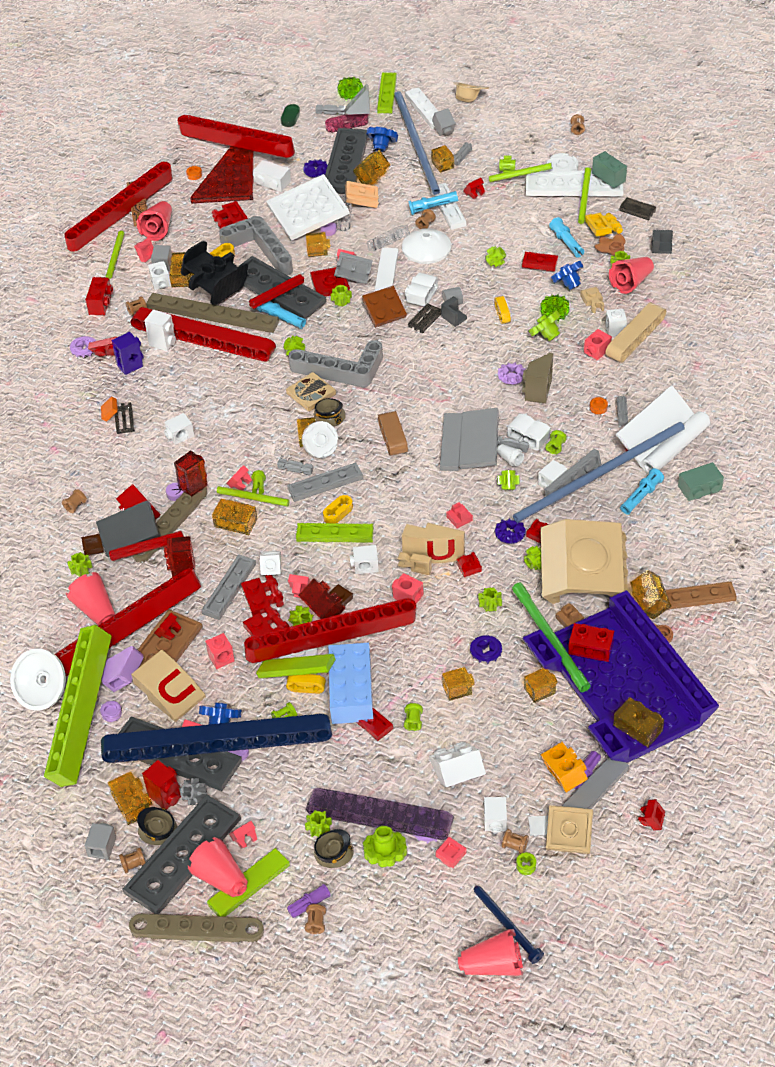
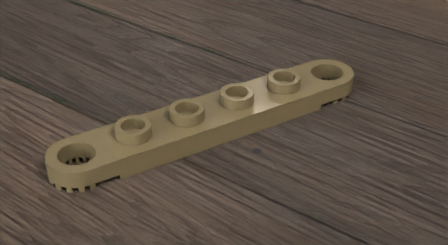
[132,482,207,563]
[129,914,264,943]

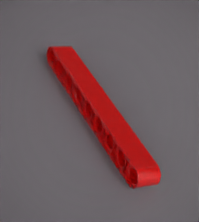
[177,115,295,158]
[64,161,173,252]
[130,307,276,362]
[55,568,201,676]
[244,598,417,663]

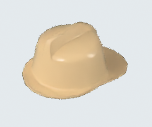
[453,82,489,102]

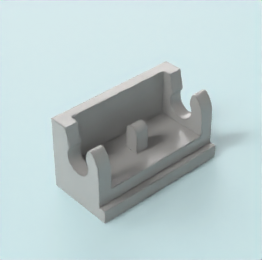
[334,252,373,284]

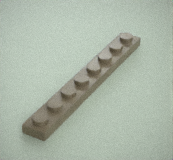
[146,293,279,333]

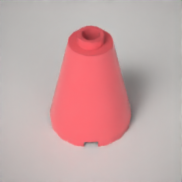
[136,201,172,241]
[609,257,654,294]
[66,572,115,625]
[188,837,247,897]
[458,929,523,976]

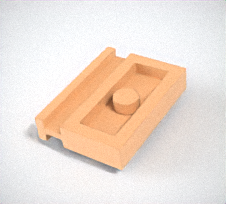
[345,181,379,208]

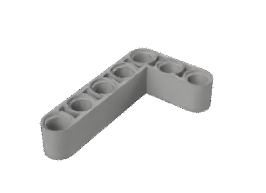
[219,216,293,275]
[288,340,383,387]

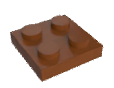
[362,285,407,328]

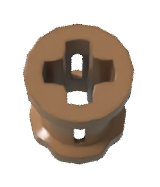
[570,114,585,135]
[415,209,436,229]
[125,296,147,316]
[62,489,87,513]
[502,829,529,854]
[119,848,145,874]
[305,904,326,934]

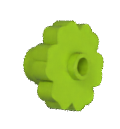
[528,310,561,341]
[363,826,407,867]

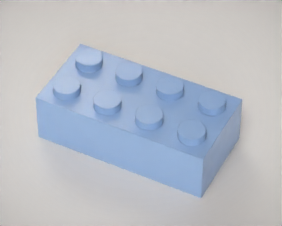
[328,642,373,724]

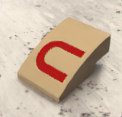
[402,523,465,564]
[131,650,206,722]

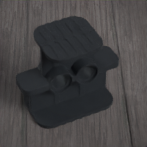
[181,241,248,305]

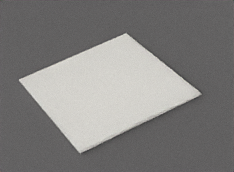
[528,816,548,836]

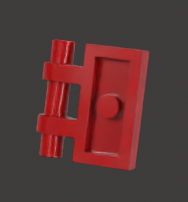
[212,201,248,229]
[241,575,284,616]
[243,606,290,636]

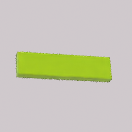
[377,72,397,113]
[296,523,374,543]
[256,654,336,678]
[207,848,290,917]

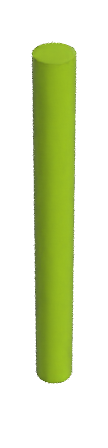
[489,163,552,182]
[578,167,591,224]
[106,231,125,279]
[216,486,290,507]

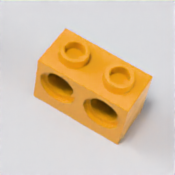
[541,742,588,792]

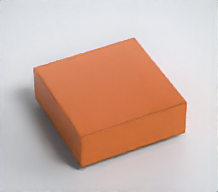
[101,396,118,422]

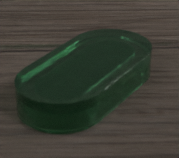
[281,104,300,127]

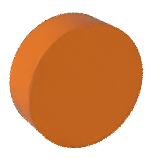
[186,166,202,180]
[590,397,608,414]

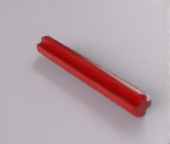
[249,274,305,309]
[109,531,184,561]

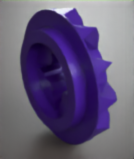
[303,159,328,177]
[495,518,526,544]
[470,635,502,664]

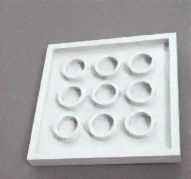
[266,174,350,241]

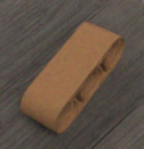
[378,411,408,456]

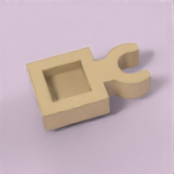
[580,287,604,313]
[398,552,432,575]

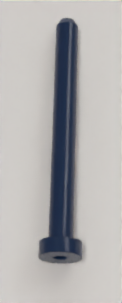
[474,885,544,964]

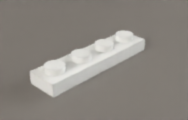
[405,87,438,129]

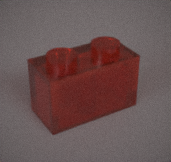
[174,451,208,497]
[164,536,195,577]
[298,578,346,619]

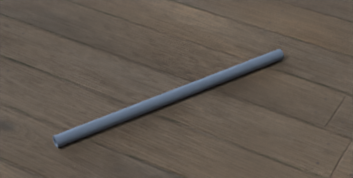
[394,91,440,195]
[513,422,685,523]

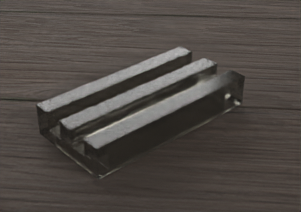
[619,197,656,220]
[408,303,441,334]
[115,402,135,434]

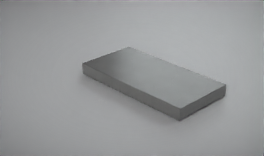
[459,408,499,469]

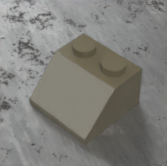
[522,353,553,404]

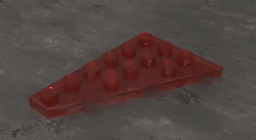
[191,146,254,204]

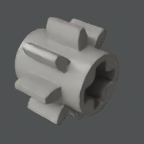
[180,778,207,805]

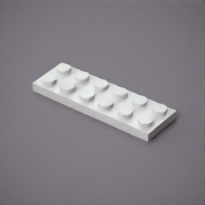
[526,170,623,197]

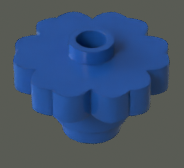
[366,127,398,152]
[551,261,584,290]
[199,703,242,725]

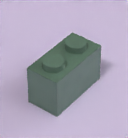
[592,151,627,188]
[678,462,724,501]

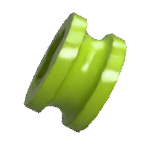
[516,852,536,875]

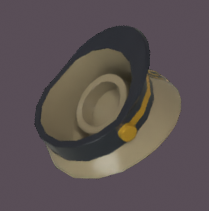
[313,398,346,427]
[137,807,177,845]
[314,829,354,868]

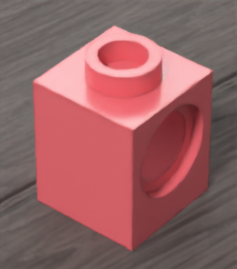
[584,329,612,360]
[392,573,424,604]
[205,633,235,669]

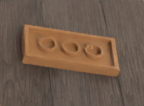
[137,609,203,667]

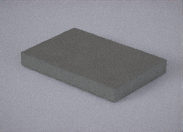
[96,500,160,557]

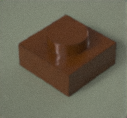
[81,534,104,555]
[325,584,353,610]

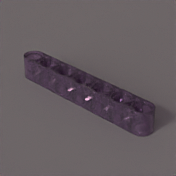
[306,788,454,840]

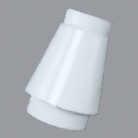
[497,444,524,466]

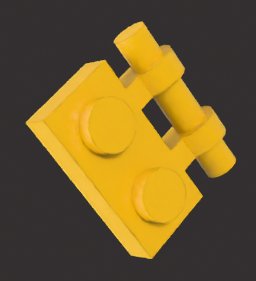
[585,213,623,236]

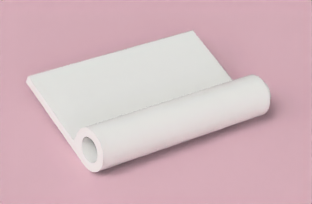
[616,385,710,474]

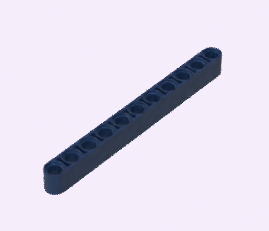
[101,714,332,763]

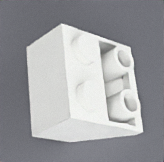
[429,742,486,787]

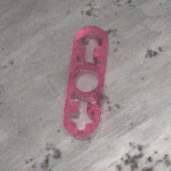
[325,114,369,133]

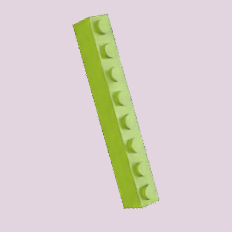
[44,625,112,787]

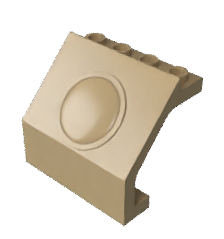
[541,519,629,604]

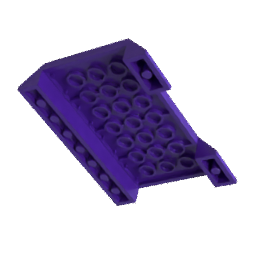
[523,590,719,763]

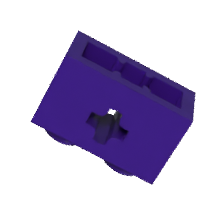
[111,332,144,375]

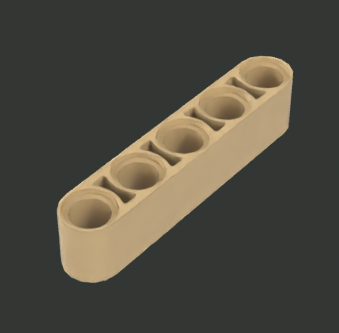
[605,302,667,363]

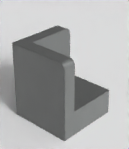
[652,230,673,254]
[441,296,467,327]

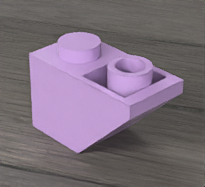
[102,646,144,692]

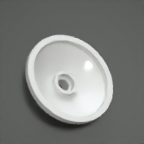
[402,228,451,264]
[10,649,66,710]

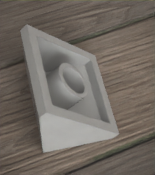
[346,84,370,115]

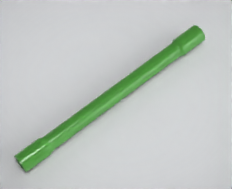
[512,582,591,692]

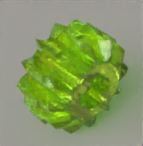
[337,76,363,100]
[541,294,569,322]

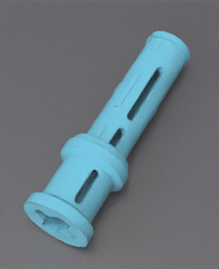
[408,191,458,215]
[549,217,585,258]
[257,301,306,329]
[620,468,664,515]

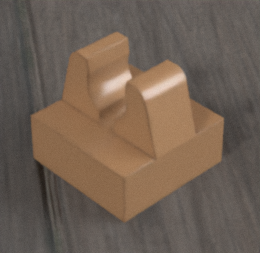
[556,603,584,628]

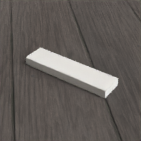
[431,183,466,230]
[374,248,398,292]

